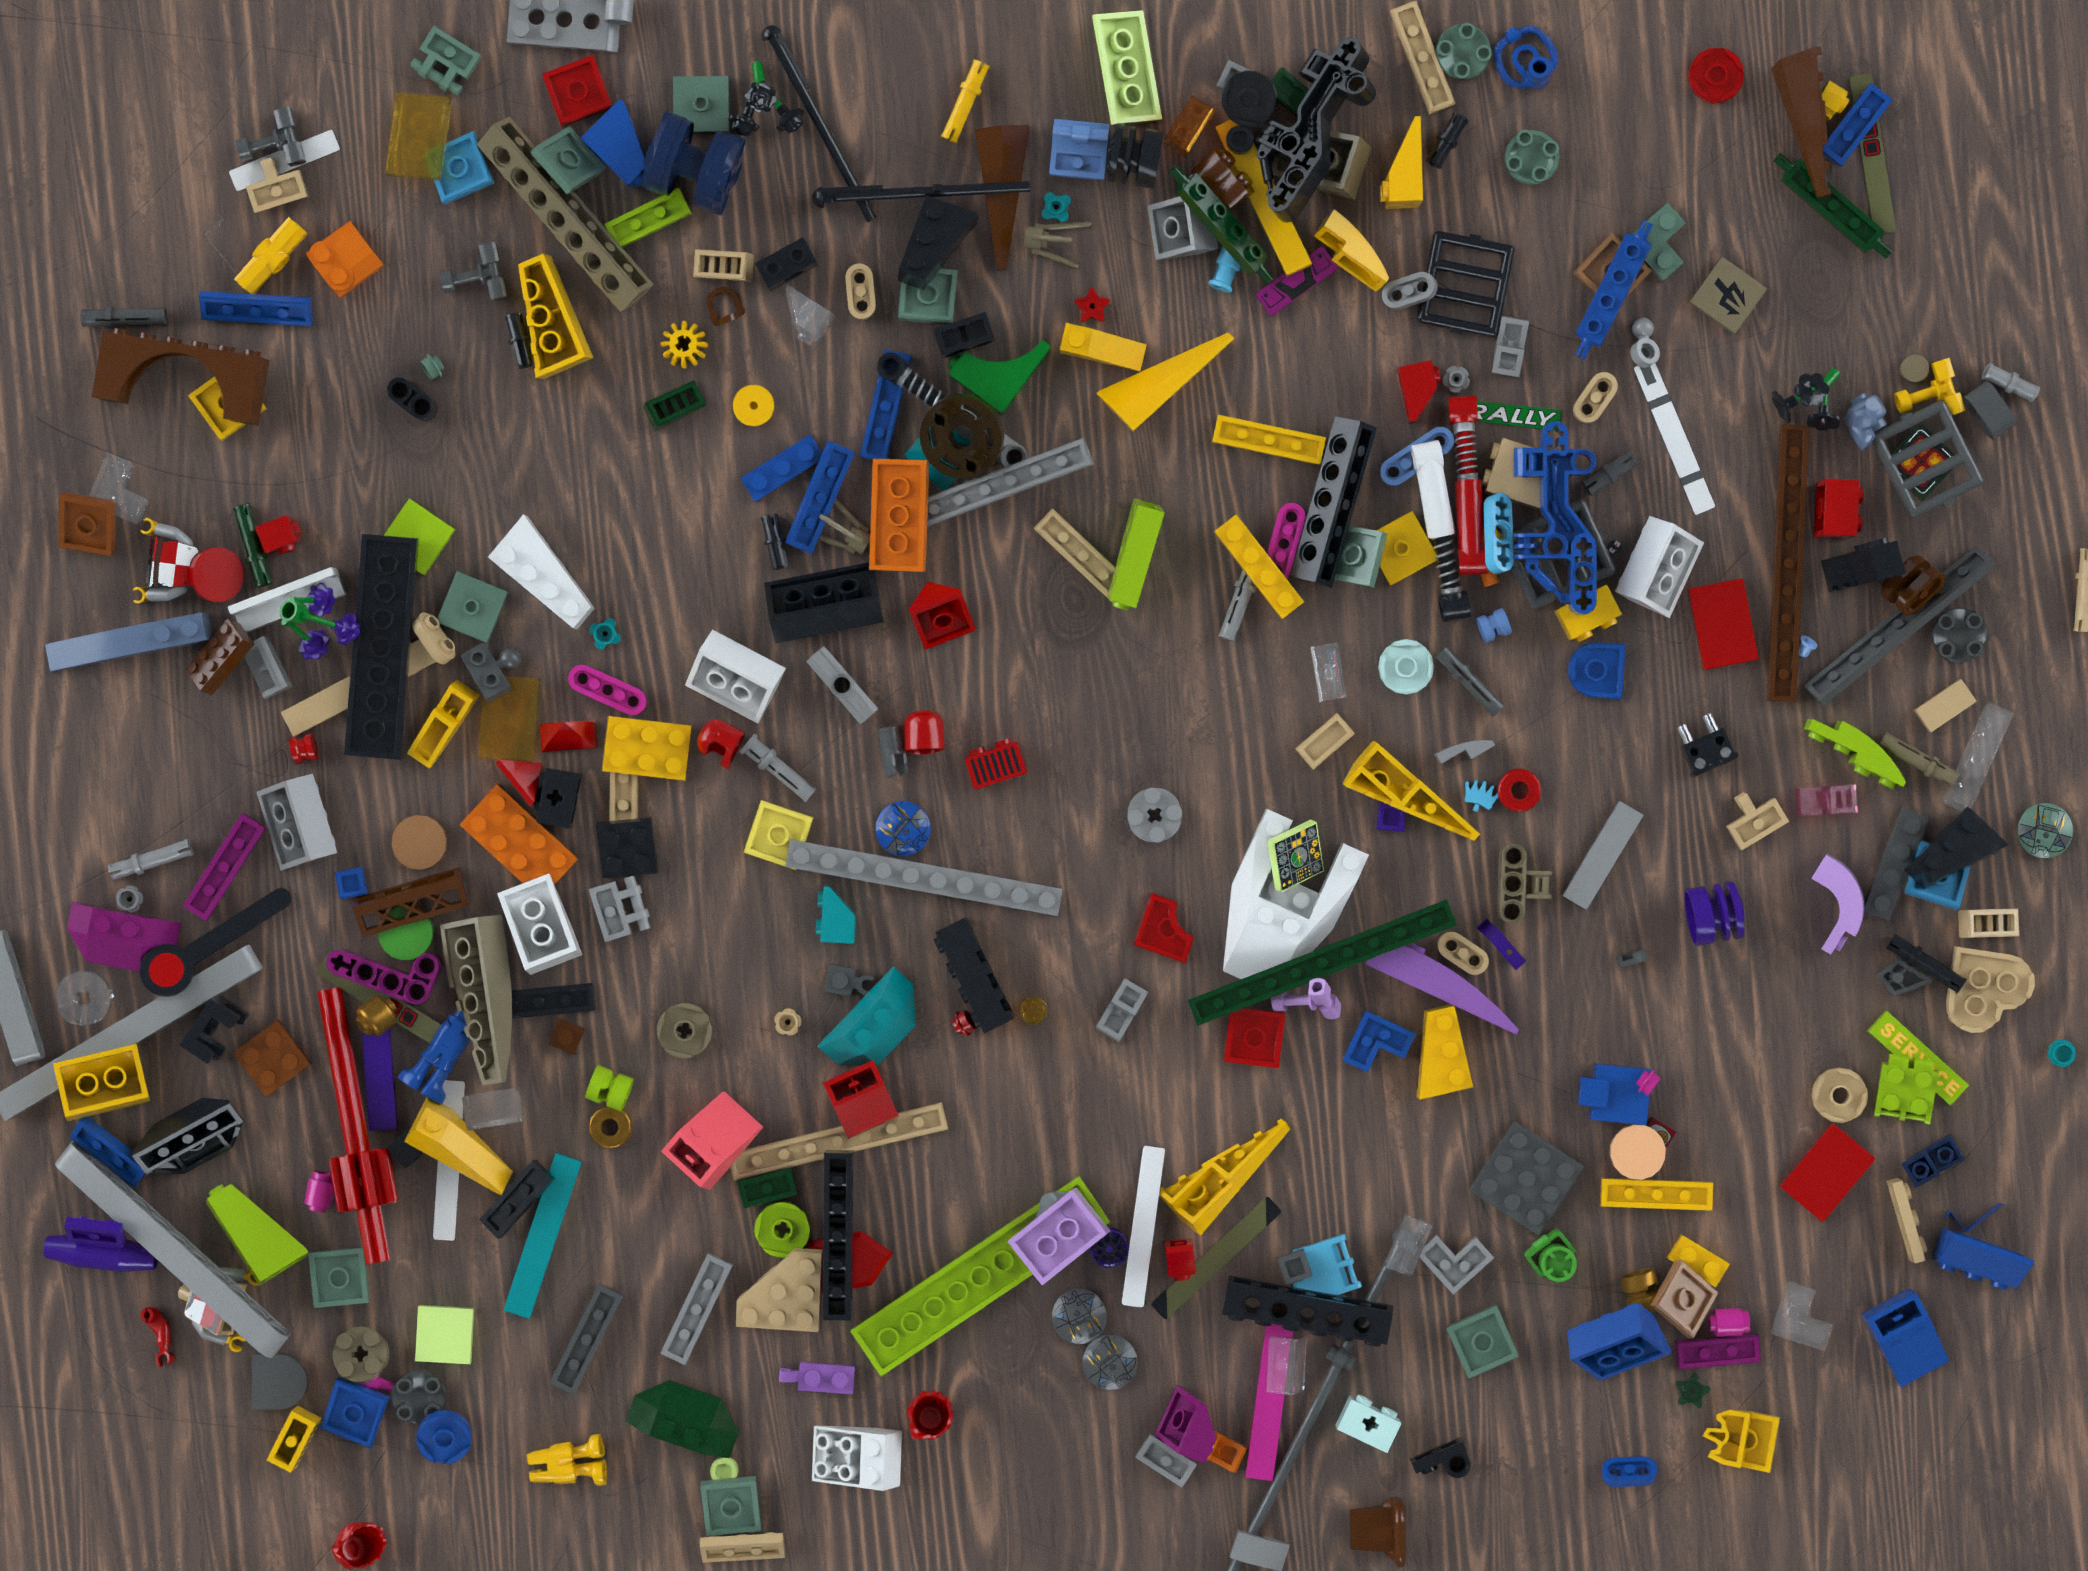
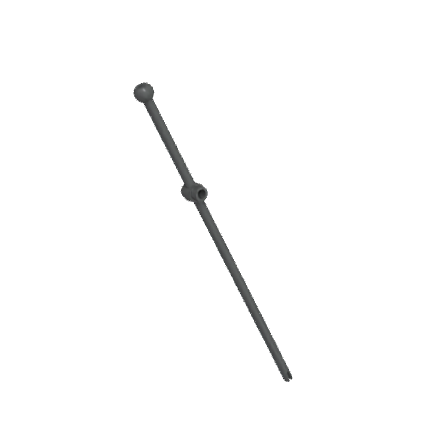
[1226,1227,1414,1571]

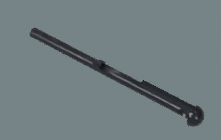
[762,25,877,223]
[812,181,1031,208]

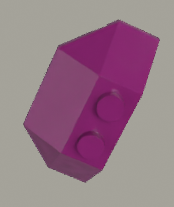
[67,901,181,972]

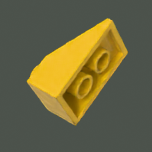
[1379,116,1423,209]

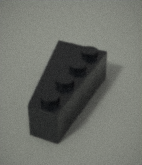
[1821,537,1906,592]
[933,917,1015,1034]

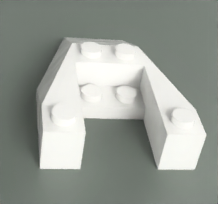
[1223,809,1369,979]

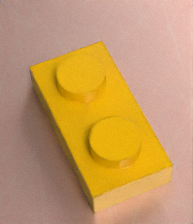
[1667,1234,1730,1288]

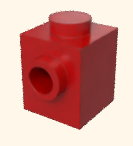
[255,515,302,555]

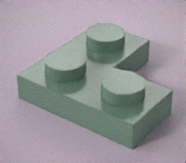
[1633,203,1686,282]

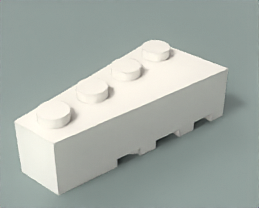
[488,514,595,629]

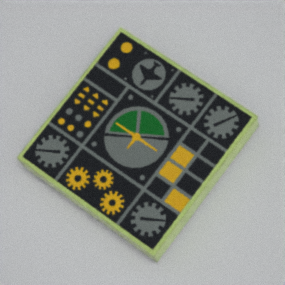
[1267,820,1324,892]

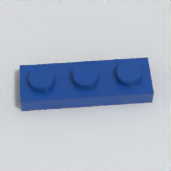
[1822,83,1893,167]
[740,434,822,502]
[69,1117,146,1188]

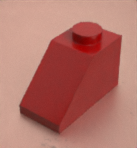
[1397,360,1441,424]
[1164,1238,1196,1281]

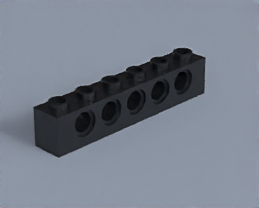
[1290,416,1377,588]
[823,1150,854,1321]
[1222,1275,1393,1347]

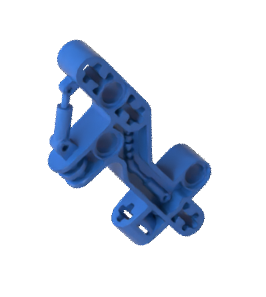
[1514,421,1597,615]

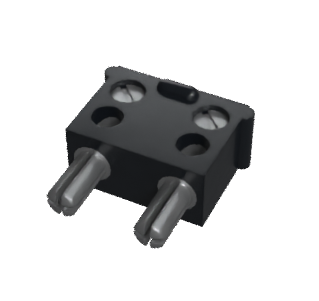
[1677,713,1739,777]

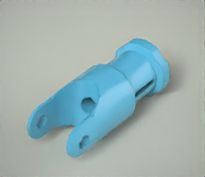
[1208,246,1241,293]

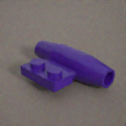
[44,1216,158,1272]

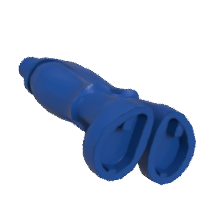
[397,1009,470,1104]

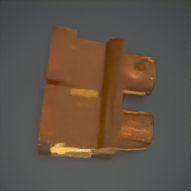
[1163,95,1215,158]

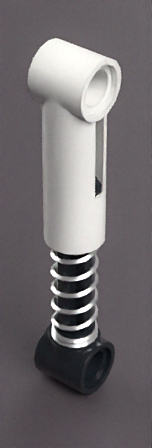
[1411,440,1471,622]

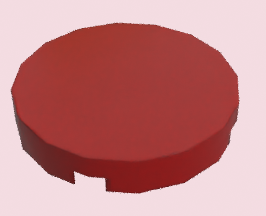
[1688,48,1744,104]
[189,547,244,602]

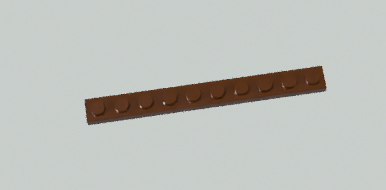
[1767,424,1810,702]

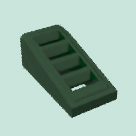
[643,380,707,431]

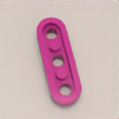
[1267,503,1306,579]
[568,665,647,715]

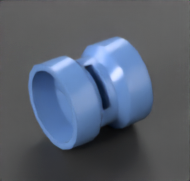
[1476,608,1512,643]

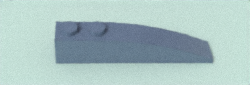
[45,612,213,672]

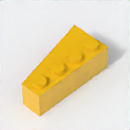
[518,253,593,379]

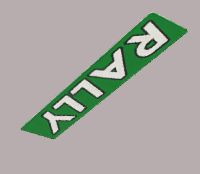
[1477,401,1561,430]

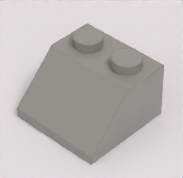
[1147,196,1218,260]

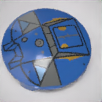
[875,801,931,856]

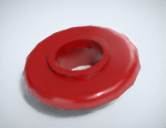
[1497,768,1541,812]

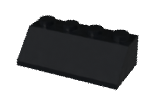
[764,562,884,644]

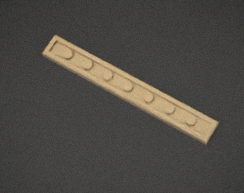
[730,1102,949,1181]

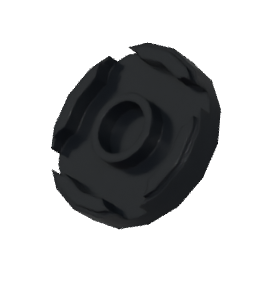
[1221,70,1277,127]

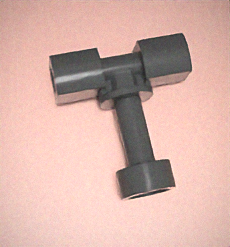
[236,107,306,167]
[440,242,509,301]

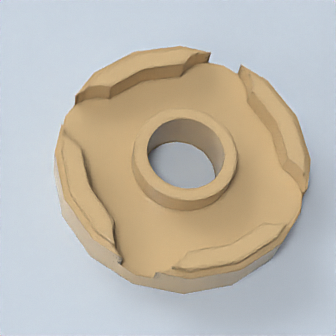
[1811,1067,1868,1123]

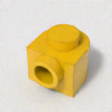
[1821,80,1850,120]

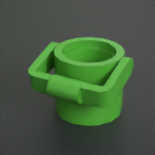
[1524,1229,1577,1282]

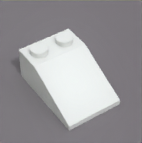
[497,874,582,975]

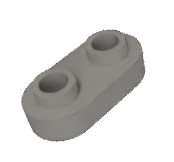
[1382,272,1438,310]

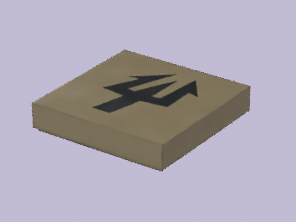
[1689,256,1768,335]

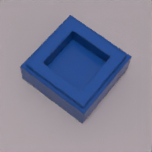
[335,867,368,899]

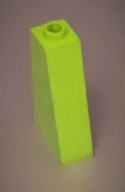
[1108,498,1165,610]
[206,1184,308,1286]

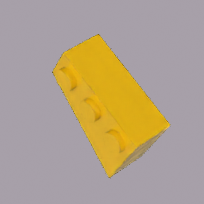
[1416,1004,1473,1100]

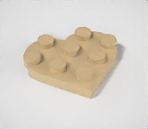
[1946,946,2035,1033]

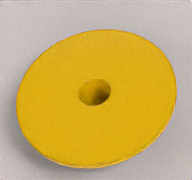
[733,385,774,426]

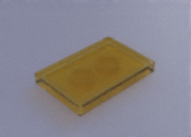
[385,93,452,180]
[478,676,540,761]

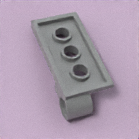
[507,0,634,53]

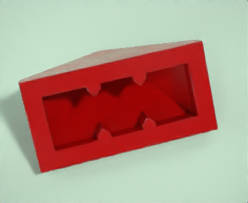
[540,720,597,752]
[495,759,542,806]

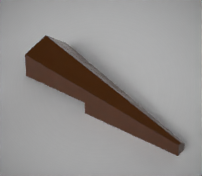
[1771,46,1831,198]
[975,125,1029,271]

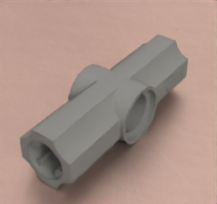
[806,646,878,725]

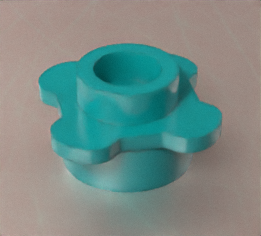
[1042,192,1071,222]
[589,618,621,650]

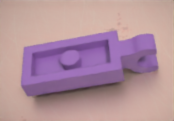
[779,1361,855,1394]

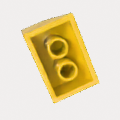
[53,1044,150,1121]

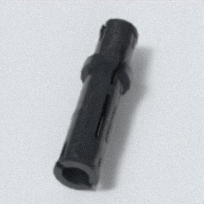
[1886,934,1967,994]

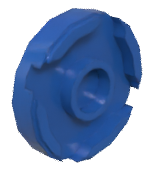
[416,1410,472,1464]

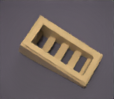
[693,249,754,282]
[1958,909,2019,938]

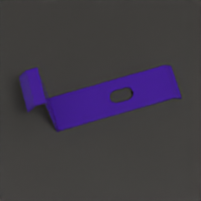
[1477,918,1526,970]

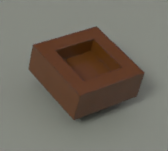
[549,1018,586,1055]

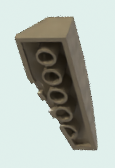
[440,915,512,1086]

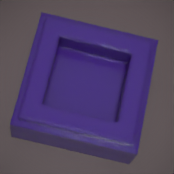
[1376,802,1406,832]

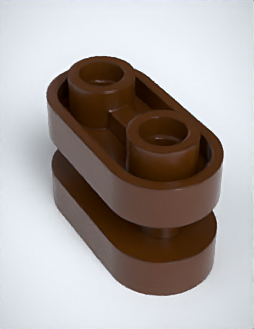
[1881,555,1945,616]

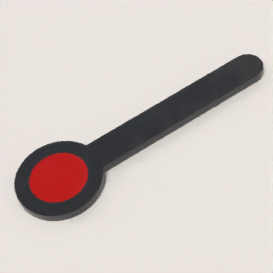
[140,888,292,997]

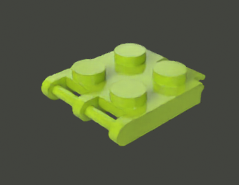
[1874,1054,1939,1125]

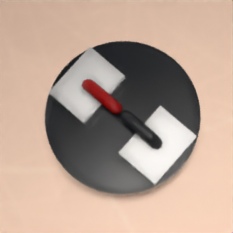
[1607,540,1621,554]

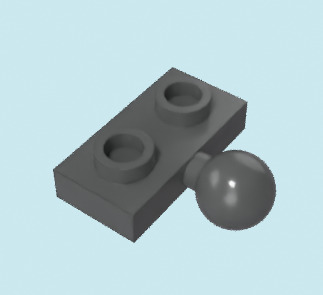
[460,642,521,703]

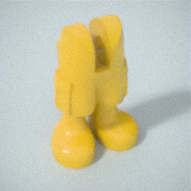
[526,1434,607,1486]

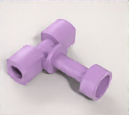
[1271,978,1341,1019]

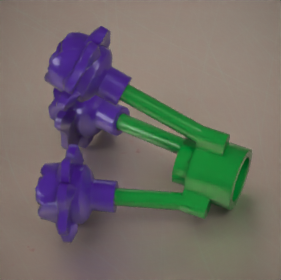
[280,583,360,660]

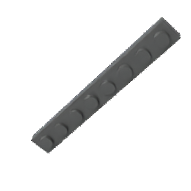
[1804,546,1996,706]

